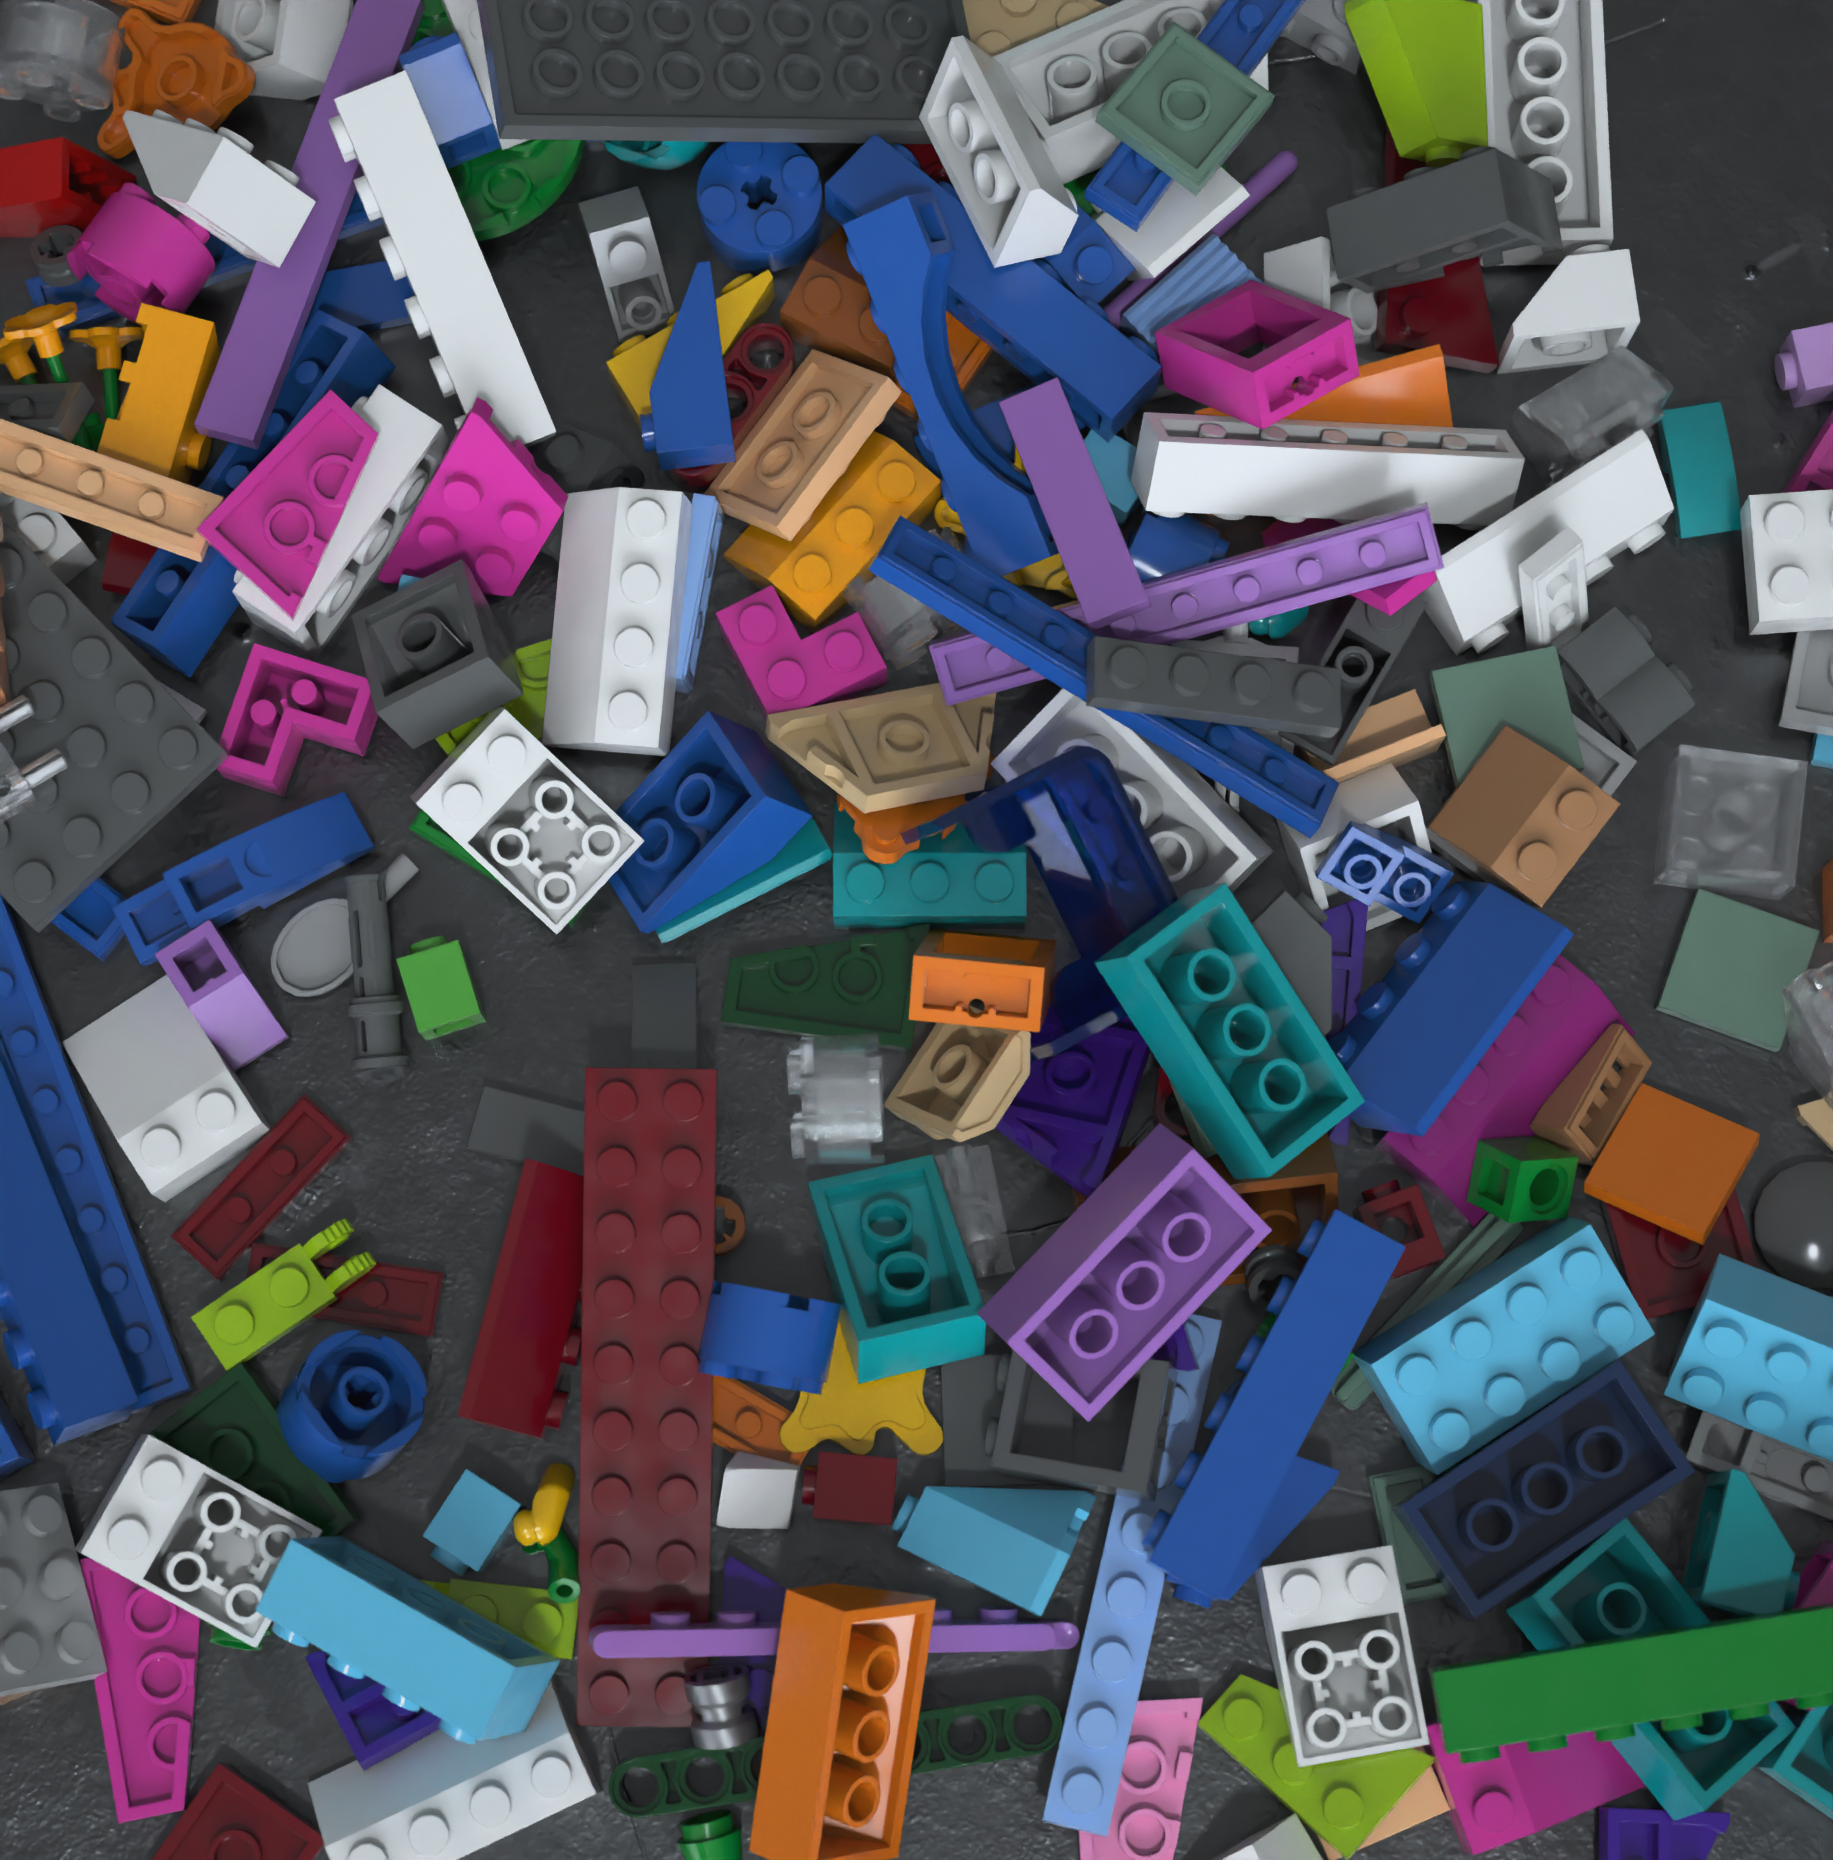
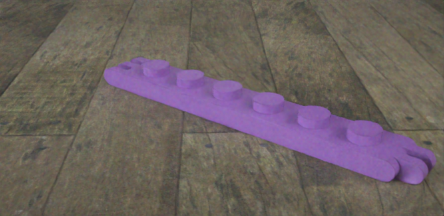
[587,1606,1080,1658]

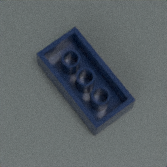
[1391,1359,1695,1619]

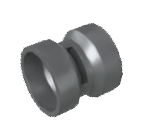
[683,1663,759,1750]

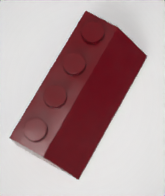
[457,1158,584,1441]

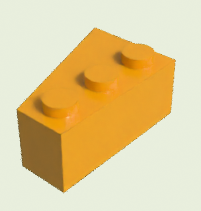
[97,303,221,484]

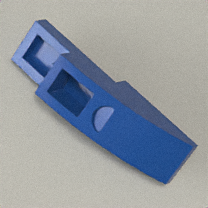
[112,791,376,967]

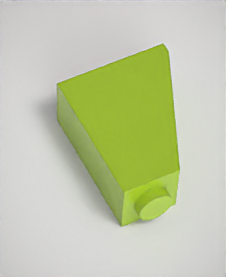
[1344,0,1488,168]

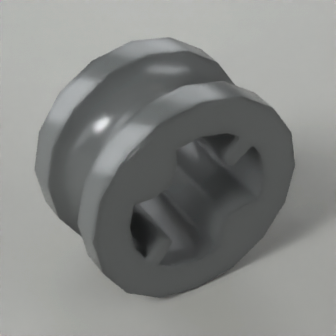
[29,225,88,287]
[1244,1245,1302,1309]

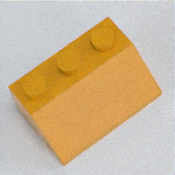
[723,431,941,634]

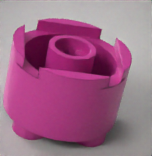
[67,182,216,326]

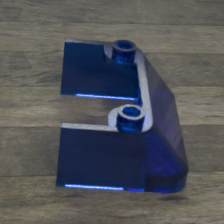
[900,746,1179,1062]

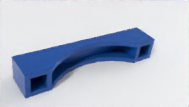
[843,191,1059,577]

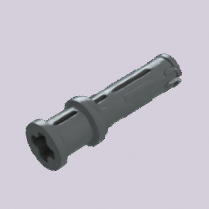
[344,874,409,1070]

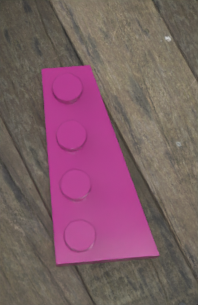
[79,1558,201,1823]

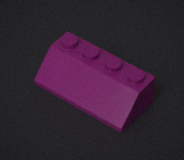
[1374,954,1635,1229]

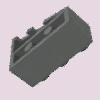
[1326,146,1563,293]

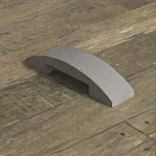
[1685,1410,1833,1523]

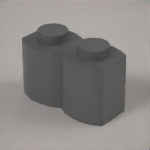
[1557,607,1696,757]

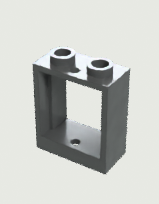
[985,1350,1178,1502]

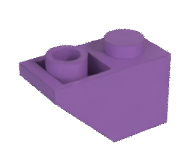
[154,919,289,1072]

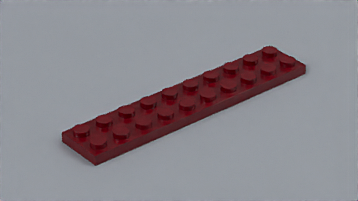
[576,1067,718,1727]

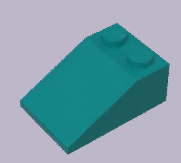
[808,1154,986,1384]

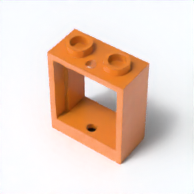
[909,928,1057,1032]

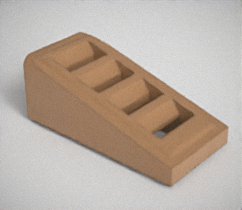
[1529,1023,1652,1166]

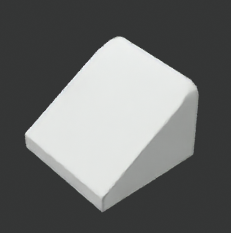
[716,1451,800,1529]

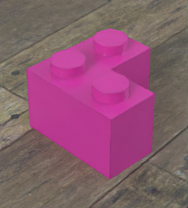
[716,585,887,721]
[216,643,379,797]

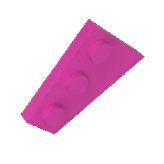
[196,390,379,621]

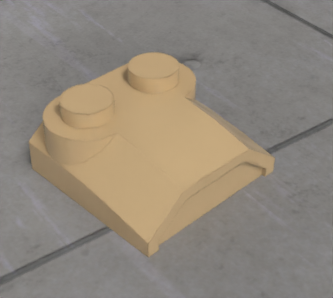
[883,1006,1031,1143]

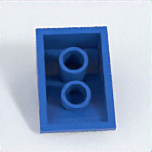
[608,710,813,934]

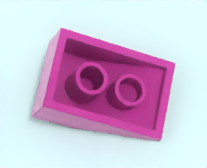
[1424,1718,1646,1855]

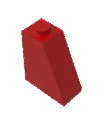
[0,137,136,238]

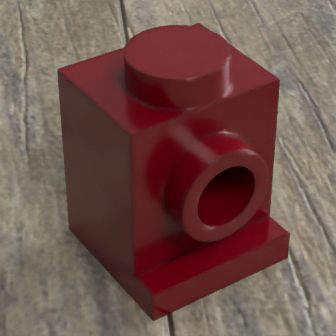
[1352,1179,1446,1282]

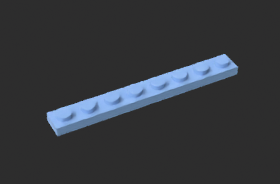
[1041,1314,1222,1837]

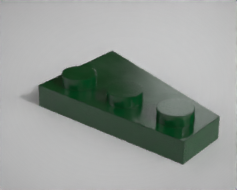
[721,923,930,1052]
[149,1361,361,1537]

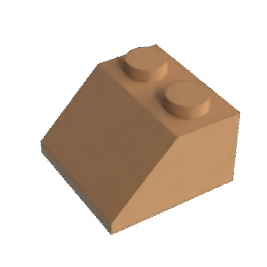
[1426,725,1620,907]

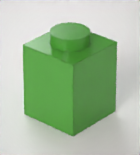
[396,936,487,1041]

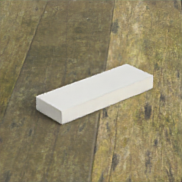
[1518,526,1589,651]

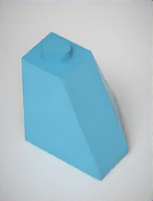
[891,1486,1097,1617]

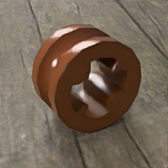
[715,1196,747,1257]

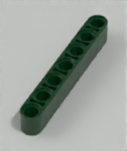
[609,1694,1062,1818]

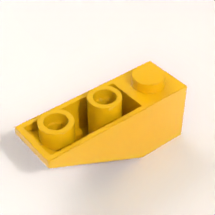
[606,270,775,432]

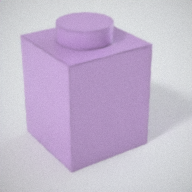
[1774,322,1833,408]

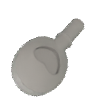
[270,853,419,998]

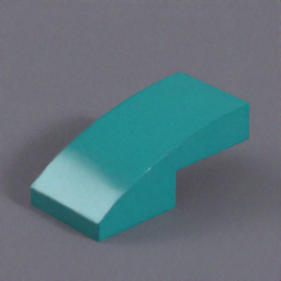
[1656,400,1741,539]

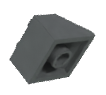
[351,559,524,749]

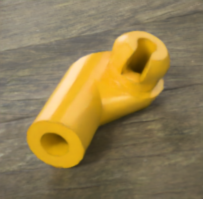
[513,1463,576,1546]

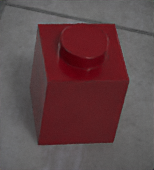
[802,1451,898,1527]

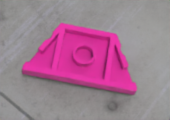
[376,397,568,597]

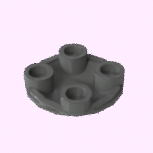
[1754,1162,1833,1288]

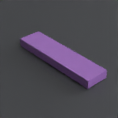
[999,377,1151,631]

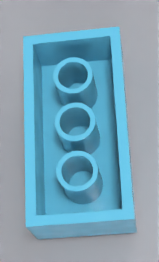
[1352,1215,1655,1475]
[1663,1253,1833,1462]
[255,1536,560,1744]

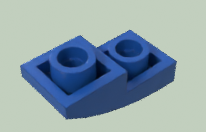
[1315,821,1454,924]

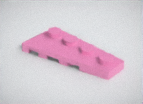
[1078,1697,1203,1860]

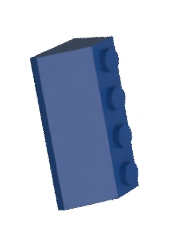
[1327,881,1574,1137]

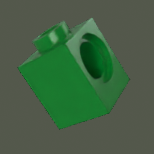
[1466,1136,1579,1223]

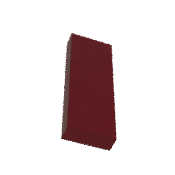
[171,1094,353,1281]
[246,1242,446,1338]

